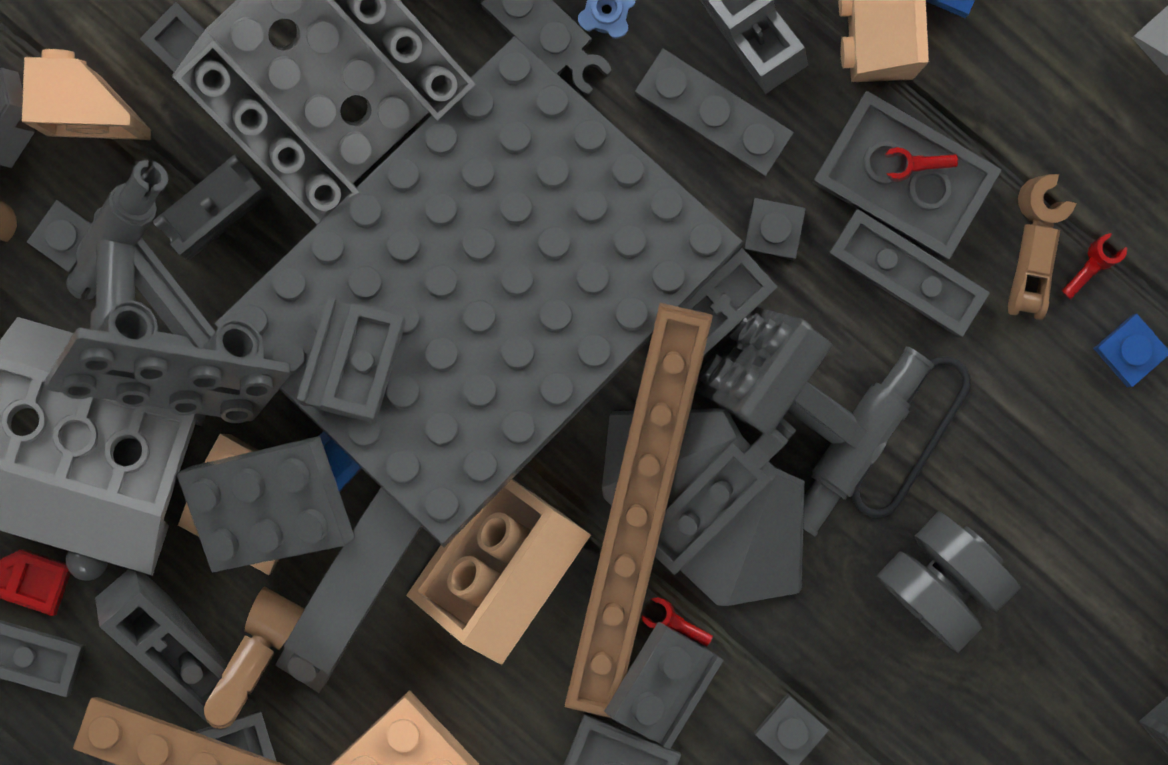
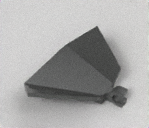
[602,408,804,606]

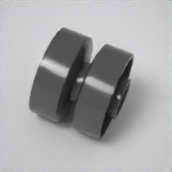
[876,511,1021,654]

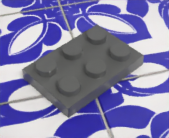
[812,91,1002,261]
[177,436,355,572]

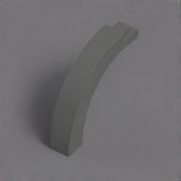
[276,487,422,693]

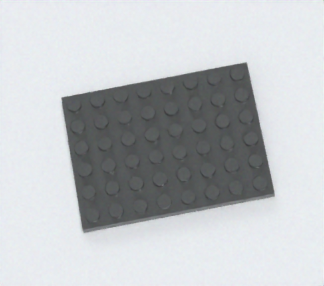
[215,36,743,547]

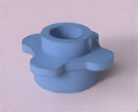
[578,0,635,38]

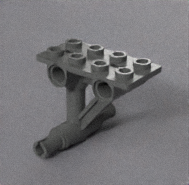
[45,160,290,423]
[696,307,934,537]

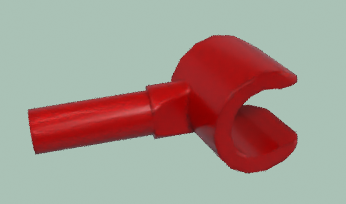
[885,147,958,182]
[1062,233,1127,299]
[642,597,713,647]

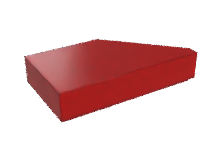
[0,549,71,616]

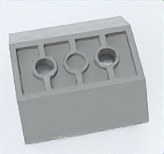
[172,0,476,225]
[0,317,206,576]

